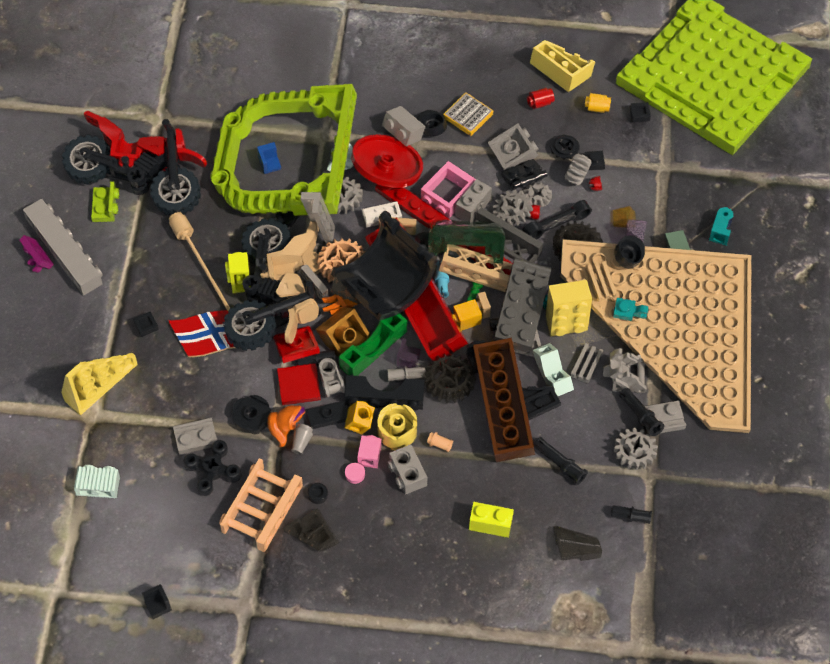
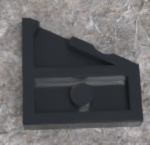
[522,386,561,420]

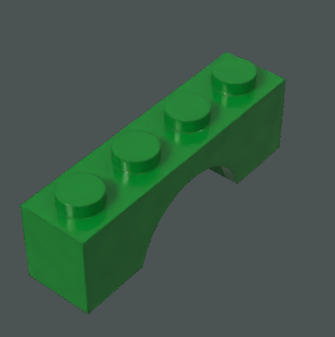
[339,314,407,376]

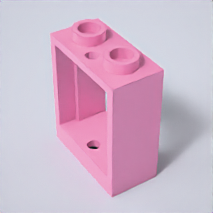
[421,161,476,218]

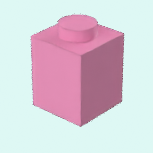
[358,435,382,468]

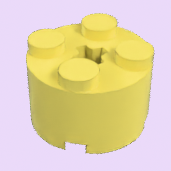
[377,403,417,451]

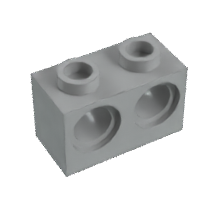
[387,444,428,495]

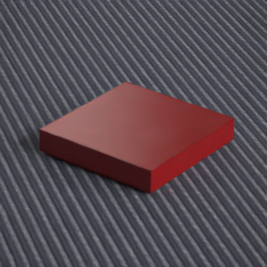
[273,326,320,363]
[277,363,321,405]

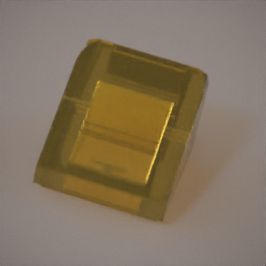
[613,206,636,228]

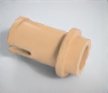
[427,432,453,452]

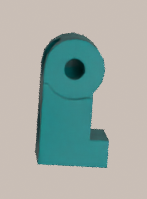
[709,207,733,246]

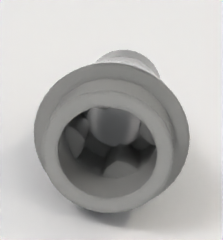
[291,424,313,455]

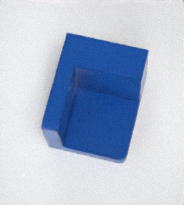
[257,142,281,174]

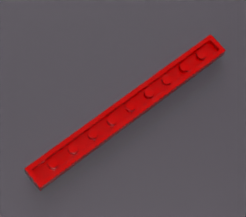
[375,184,513,275]

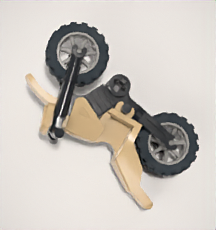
[223,218,321,351]

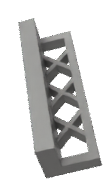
[301,192,335,244]

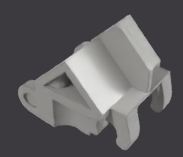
[603,348,647,393]

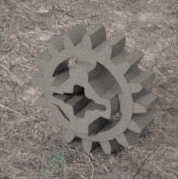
[337,177,363,214]
[493,189,533,226]
[614,428,658,470]

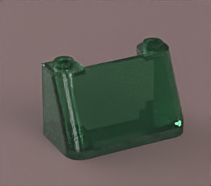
[428,220,505,264]

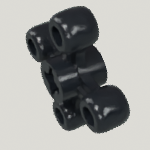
[184,440,242,496]

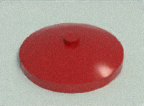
[351,134,423,188]

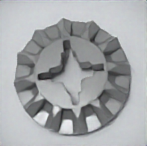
[523,182,552,208]

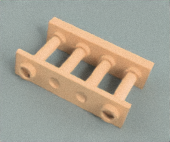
[219,458,303,553]

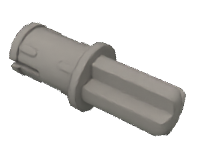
[387,366,426,382]

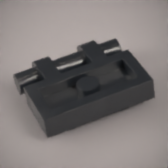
[501,159,548,189]

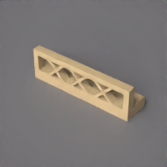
[439,243,512,292]

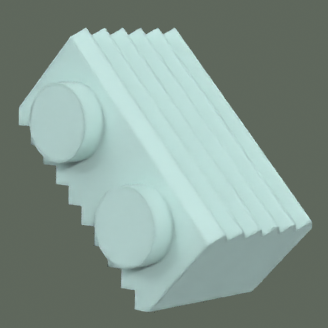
[74,465,120,498]

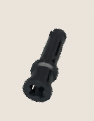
[619,388,664,436]
[533,437,588,485]

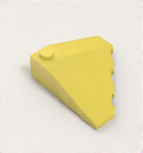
[62,353,138,415]

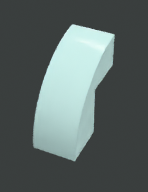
[533,343,574,396]

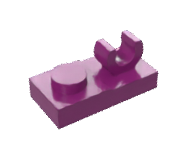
[19,235,54,273]

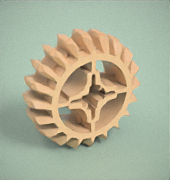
[317,238,366,286]

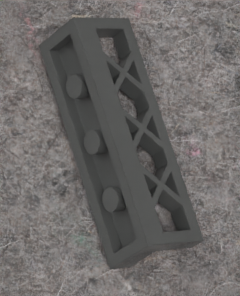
[468,207,543,263]

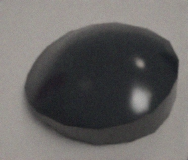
[416,110,447,136]
[614,235,645,269]

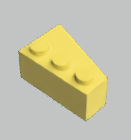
[530,40,595,92]

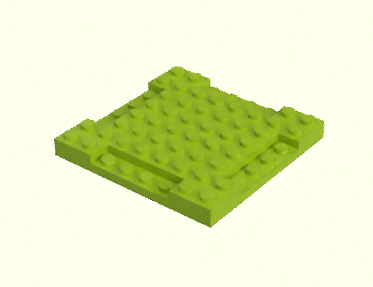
[616,0,812,156]

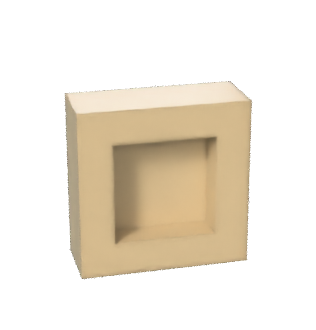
[476,292,491,319]

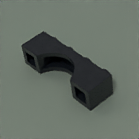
[345,375,425,411]

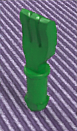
[466,282,484,302]

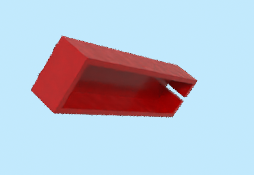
[365,218,468,363]

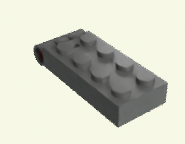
[493,258,551,353]

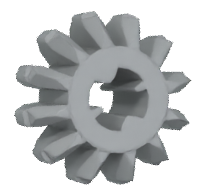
[564,154,591,185]

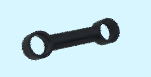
[522,200,592,239]

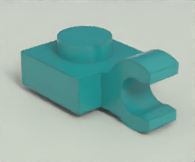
[613,297,649,321]

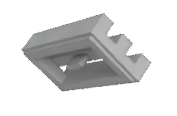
[301,264,329,302]
[571,343,603,383]

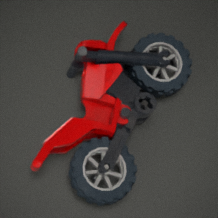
[62,111,207,216]

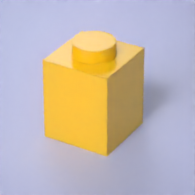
[452,299,482,331]

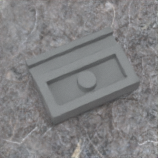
[645,401,686,433]
[173,418,217,455]

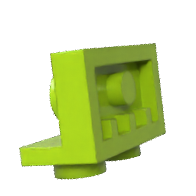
[91,181,119,222]

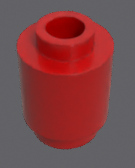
[527,88,555,109]

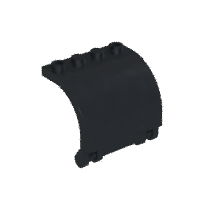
[331,211,437,321]

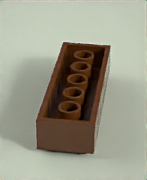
[473,338,535,462]

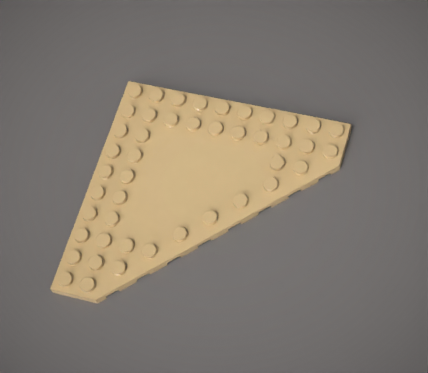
[560,240,751,433]

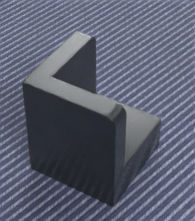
[142,584,172,619]

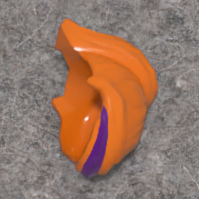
[268,405,305,447]

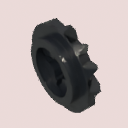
[551,135,580,160]

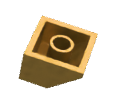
[316,307,371,357]

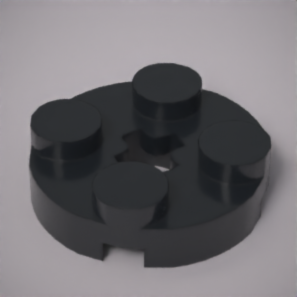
[232,395,271,435]

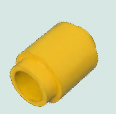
[585,93,611,113]

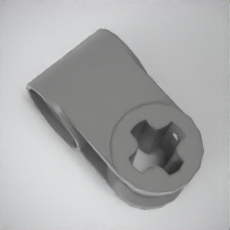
[319,358,345,398]

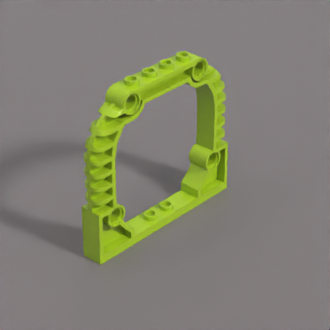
[210,84,357,216]

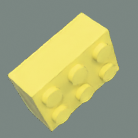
[546,280,592,336]

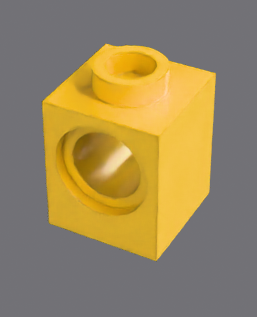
[344,401,375,435]

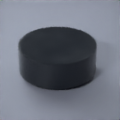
[308,483,328,504]

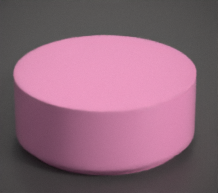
[345,463,365,484]

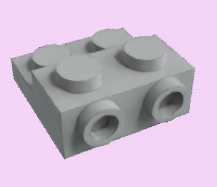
[488,124,539,170]

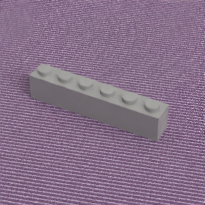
[23,199,103,296]

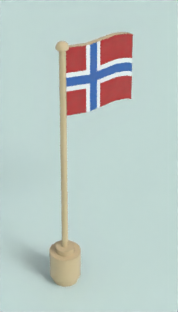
[168,212,243,357]

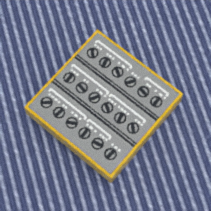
[443,93,493,136]

